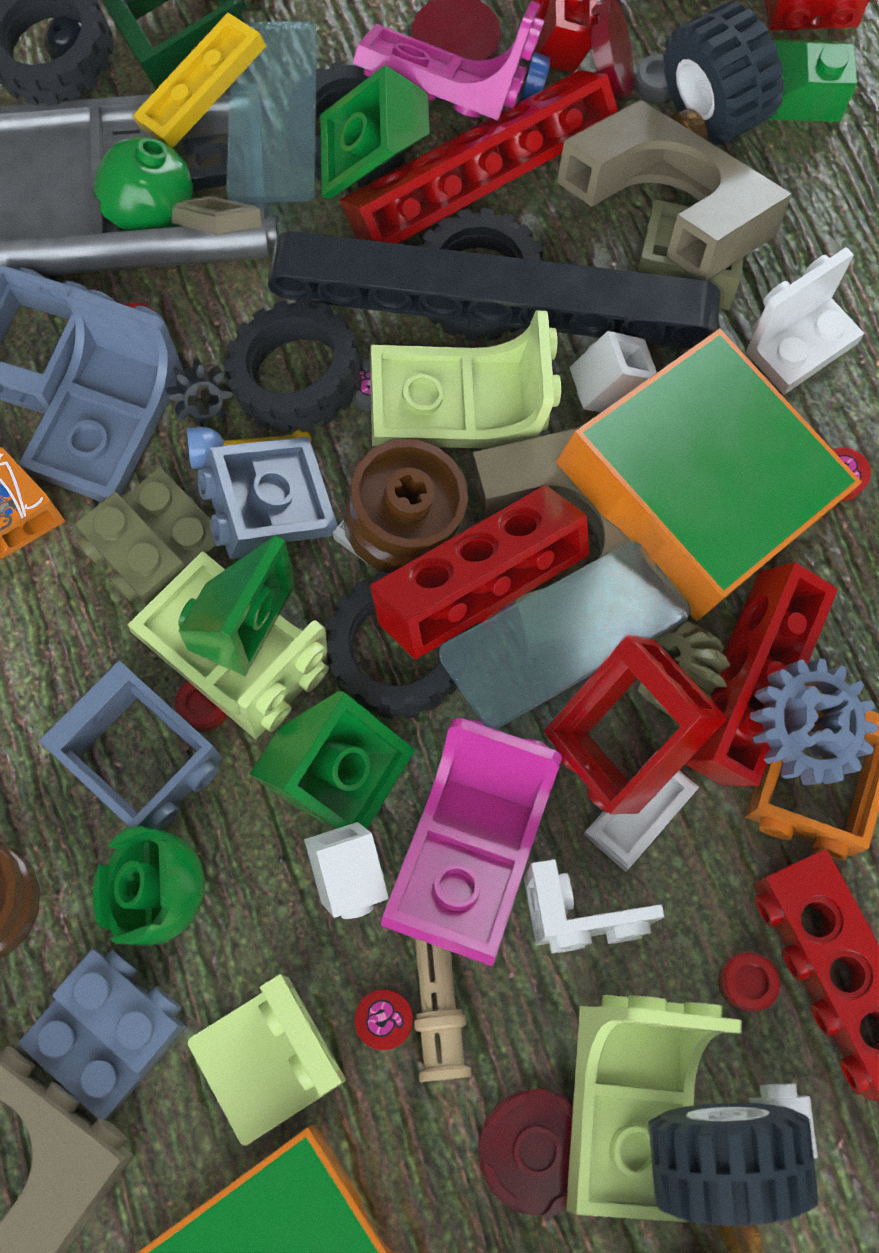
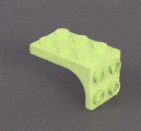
[369,310,561,448]
[128,551,329,739]
[566,995,741,1222]

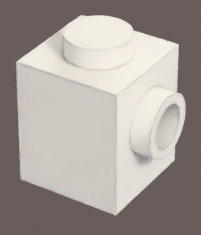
[569,331,657,412]
[304,822,389,919]

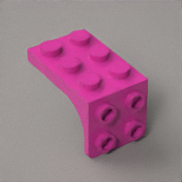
[353,1,545,120]
[381,718,562,966]

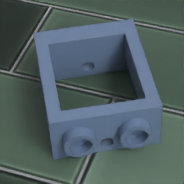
[0,265,89,414]
[39,661,222,830]

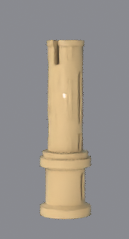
[414,938,472,1082]

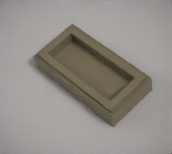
[171,196,262,235]

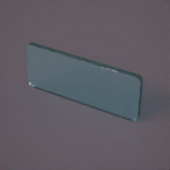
[227,21,317,203]
[439,542,690,729]

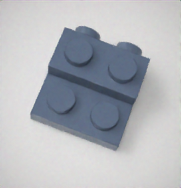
[197,437,338,559]
[17,948,187,1121]

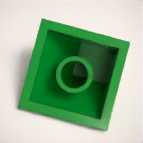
[768,39,857,122]
[320,65,430,200]
[178,535,295,676]
[249,691,415,830]

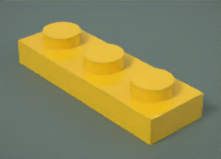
[132,13,266,149]

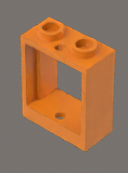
[745,693,879,860]

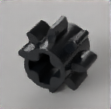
[166,358,233,426]

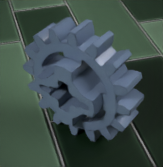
[750,659,878,786]

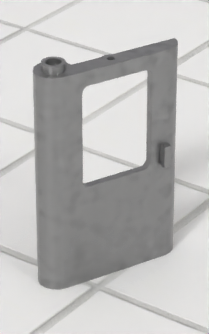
[0,86,278,276]

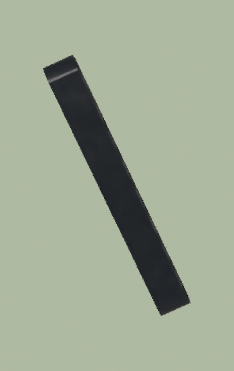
[267,232,721,349]

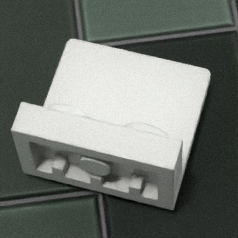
[746,247,864,395]
[524,859,664,954]

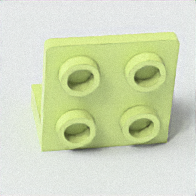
[188,974,347,1145]

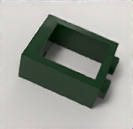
[101,0,247,89]

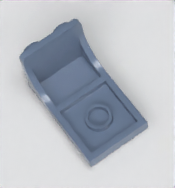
[18,288,183,502]

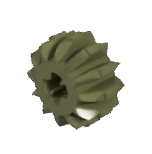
[637,621,731,715]

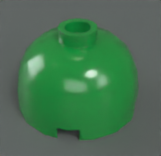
[92,137,193,231]
[92,826,205,945]

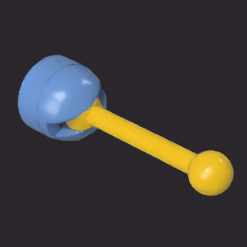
[187,427,311,469]

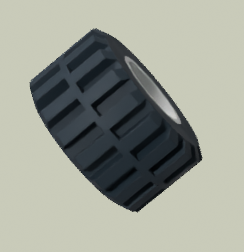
[663,2,784,145]
[648,1103,819,1226]

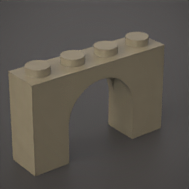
[557,100,792,281]
[472,427,658,661]
[0,1046,135,1253]

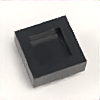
[183,132,239,191]

